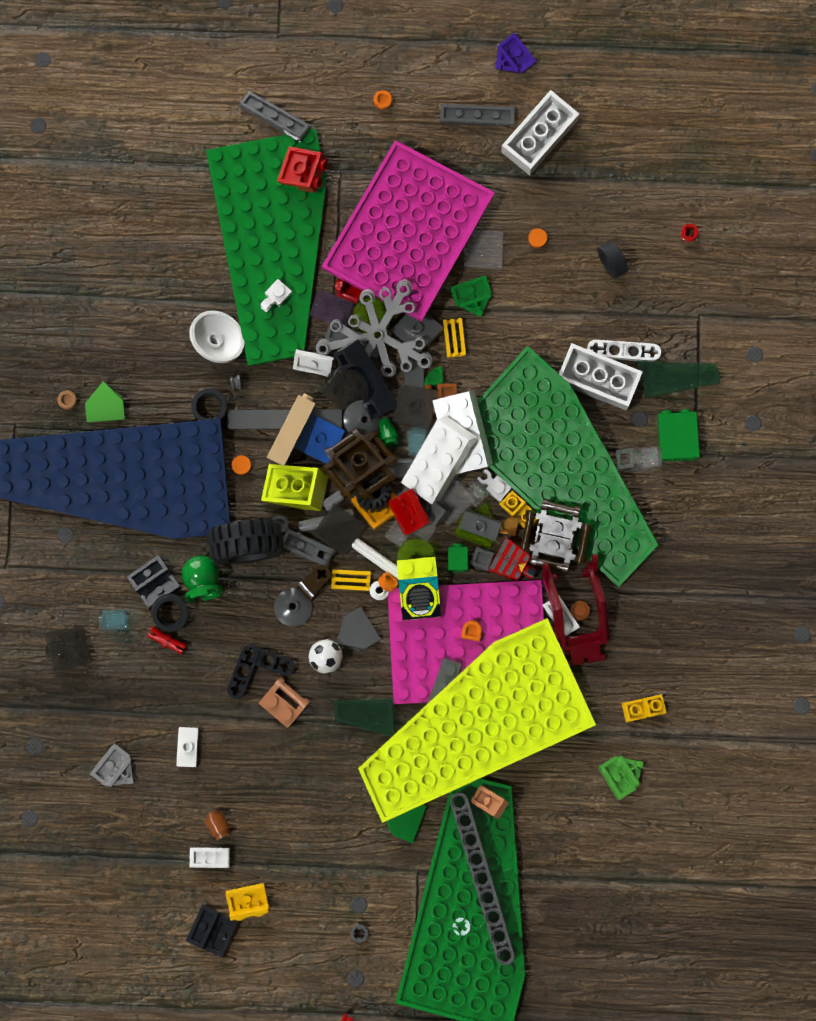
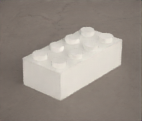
[501,90,579,175]
[559,343,642,411]
[433,390,493,474]
[401,416,477,504]

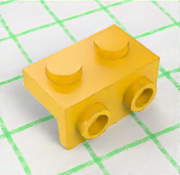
[225,883,269,921]

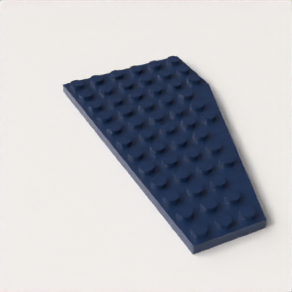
[0,419,231,539]

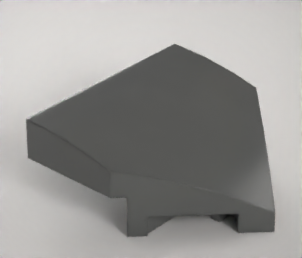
[336,607,381,652]

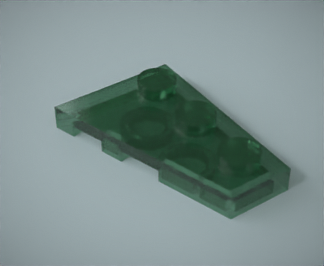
[334,699,394,737]

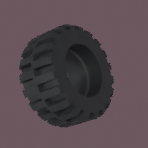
[207,519,284,564]

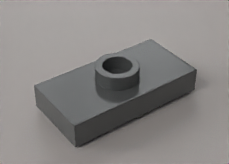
[459,509,502,541]

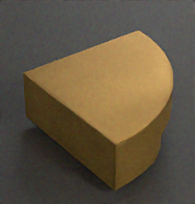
[499,517,520,536]

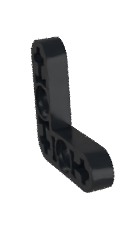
[227,645,295,699]

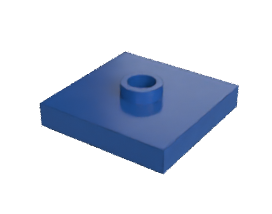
[294,414,345,463]

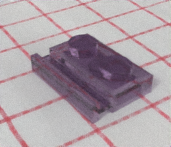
[309,290,354,326]

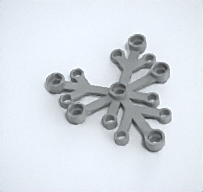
[316,279,433,377]

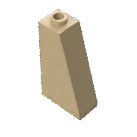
[267,393,316,466]

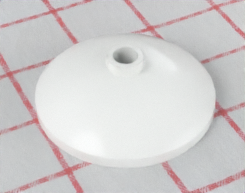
[190,311,245,363]

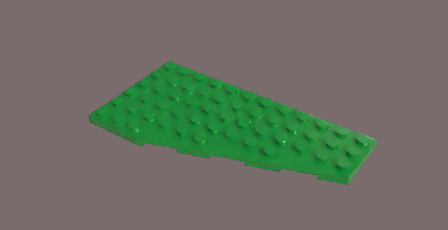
[477,346,659,587]

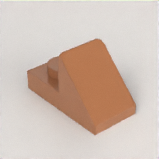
[470,785,509,819]

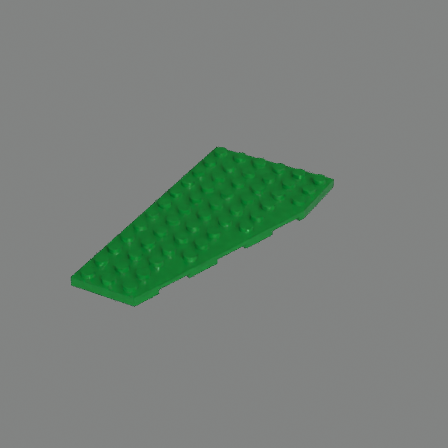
[206,129,327,367]
[395,778,525,1021]

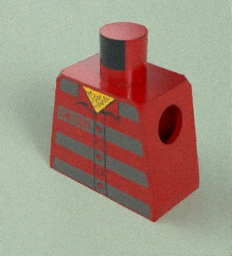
[488,537,537,581]

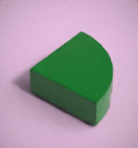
[424,366,443,386]

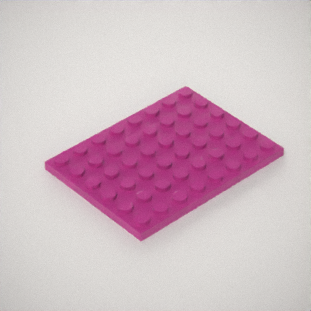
[322,140,495,322]
[388,580,544,704]

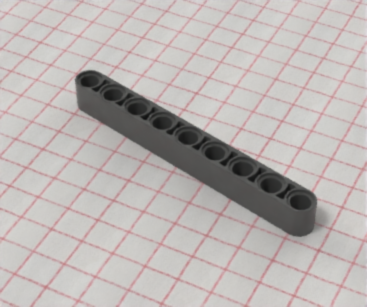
[450,793,514,965]

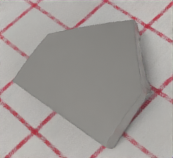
[90,743,133,787]

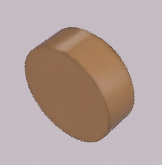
[58,390,78,410]

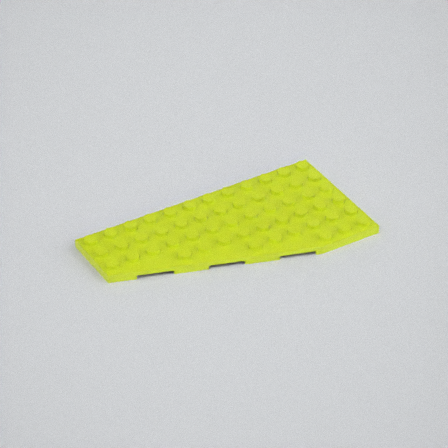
[358,618,596,823]

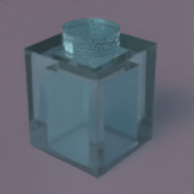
[407,427,426,457]
[99,609,128,631]

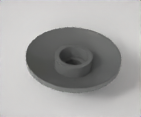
[343,400,380,436]
[274,588,312,627]

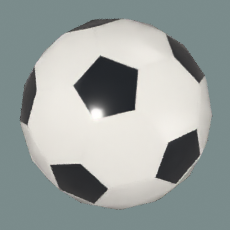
[308,639,343,674]

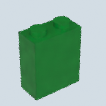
[656,409,700,462]

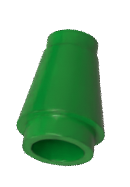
[379,418,399,448]

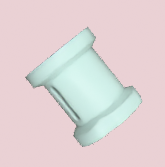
[453,918,470,936]

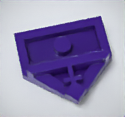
[495,33,537,74]

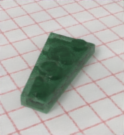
[637,361,721,399]

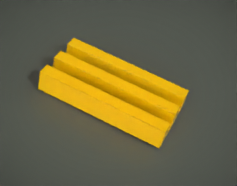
[443,318,466,358]
[331,569,371,591]

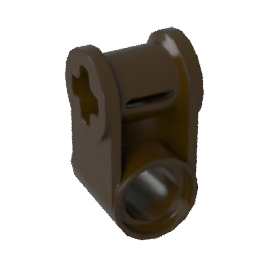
[296,565,332,601]

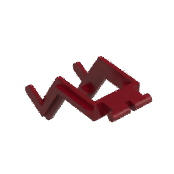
[542,554,610,667]

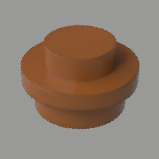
[570,601,590,620]

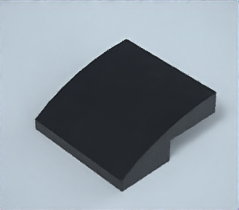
[127,555,182,610]
[186,905,240,958]

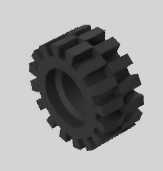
[356,476,391,513]

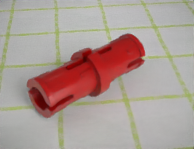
[147,626,187,655]

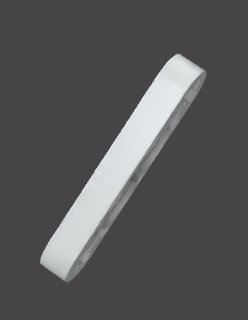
[587,340,661,362]

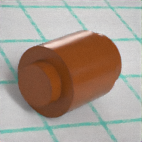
[205,810,230,841]

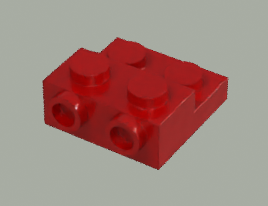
[277,147,328,193]

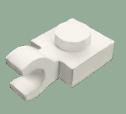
[260,279,292,313]

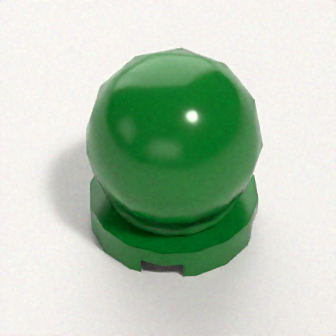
[182,555,225,603]

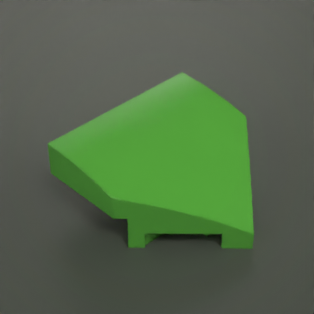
[85,381,126,422]
[598,756,643,801]

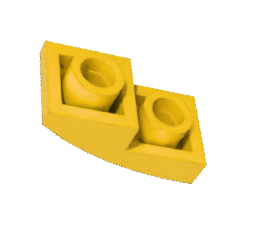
[499,491,539,528]
[621,694,667,722]

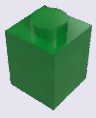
[448,544,468,572]

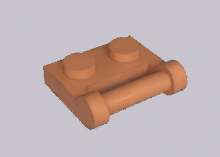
[259,677,310,728]

